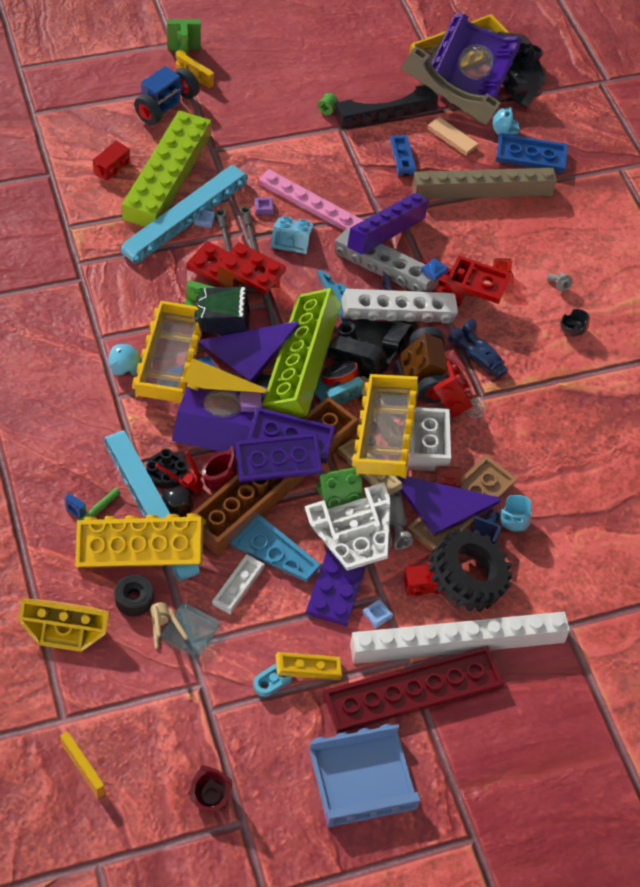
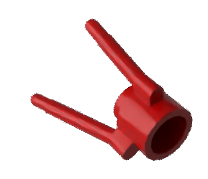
[155,451,204,494]

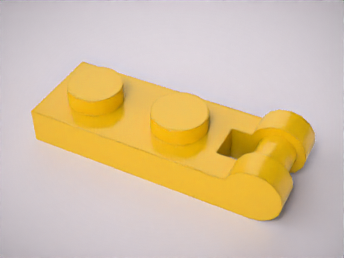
[176,50,214,89]

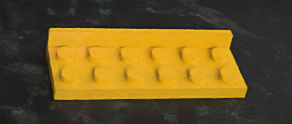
[75,513,206,568]

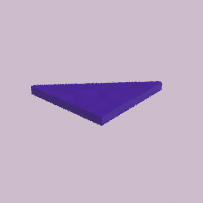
[199,321,300,383]
[395,476,501,537]

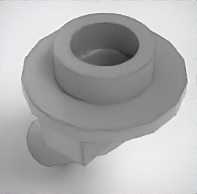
[547,273,573,291]

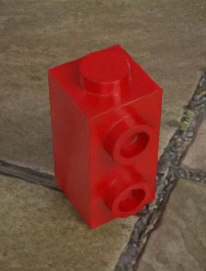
[93,140,130,181]
[403,564,444,596]

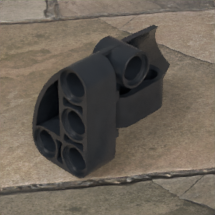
[483,32,546,108]
[327,319,419,379]

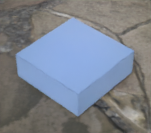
[194,209,215,228]
[362,599,393,629]

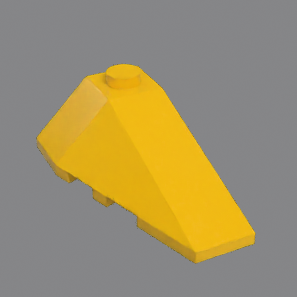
[183,358,269,393]

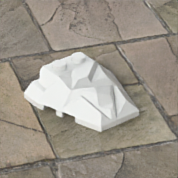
[304,482,391,571]

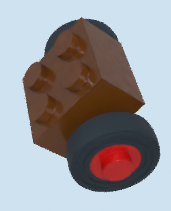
[400,327,449,403]

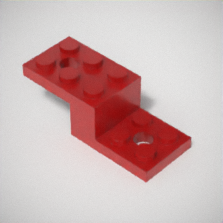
[186,241,286,295]
[419,255,511,306]

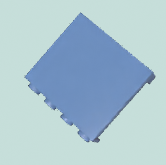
[309,724,420,827]

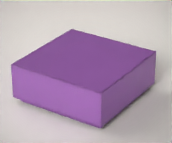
[255,198,274,215]
[240,392,262,412]

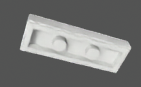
[212,554,265,615]

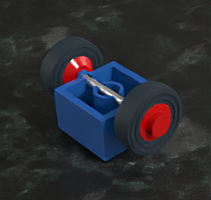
[134,66,200,126]

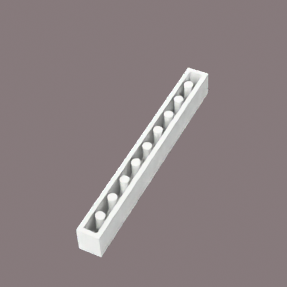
[350,612,570,664]

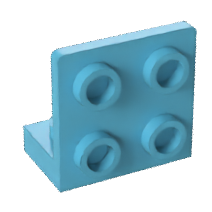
[271,216,314,254]
[314,376,363,406]

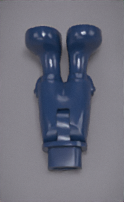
[448,319,509,378]

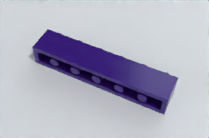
[347,193,429,255]

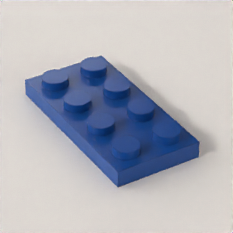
[495,133,568,173]

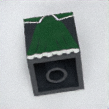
[194,287,250,336]

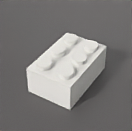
[408,407,451,472]

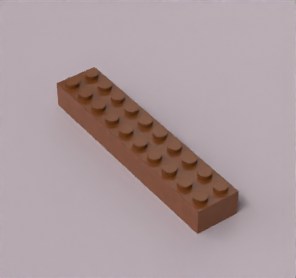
[193,396,358,556]

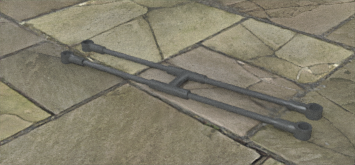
[215,206,279,374]

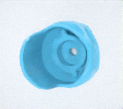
[492,107,520,135]
[108,344,142,376]
[501,495,532,532]

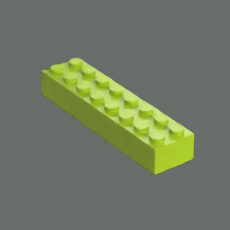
[122,110,211,227]
[262,288,341,418]

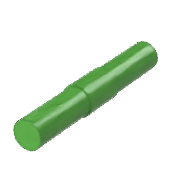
[76,488,121,523]

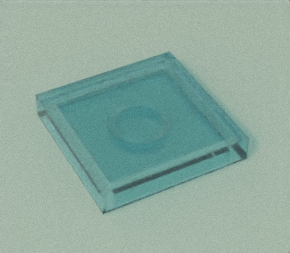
[160,602,221,658]

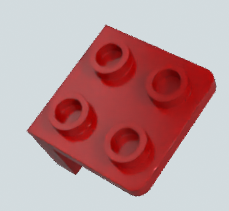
[433,360,473,417]

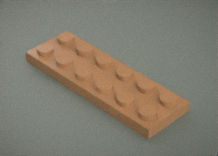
[407,455,517,552]

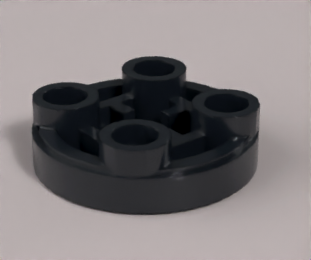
[146,448,187,489]

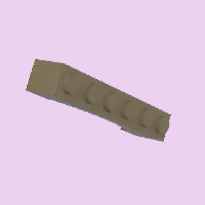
[401,46,500,125]

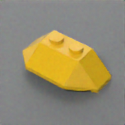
[18,598,110,652]

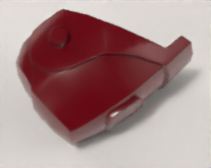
[202,446,237,492]
[188,765,233,814]

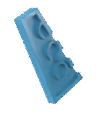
[230,514,321,582]

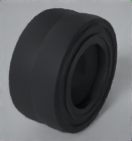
[114,575,154,617]

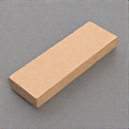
[427,117,478,156]

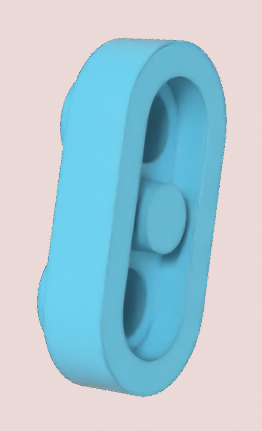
[253,664,293,697]

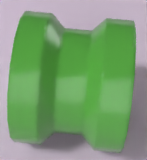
[317,93,339,115]

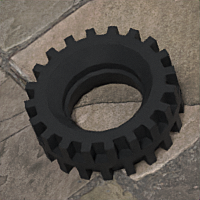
[428,528,513,612]

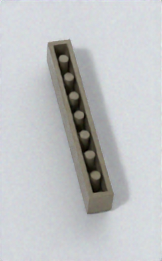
[412,168,557,199]

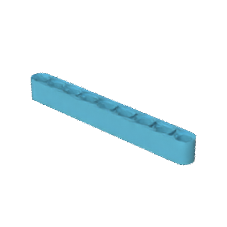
[120,165,248,264]
[104,430,200,582]

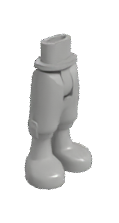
[388,491,413,550]

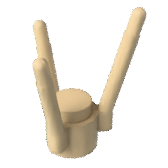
[150,602,188,649]

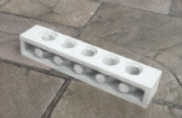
[341,289,458,323]

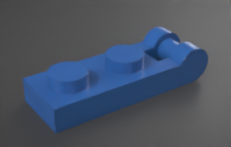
[390,135,416,176]

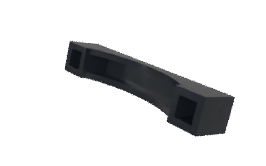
[335,85,438,129]

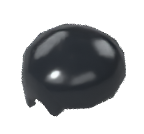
[560,309,590,337]
[162,486,194,517]

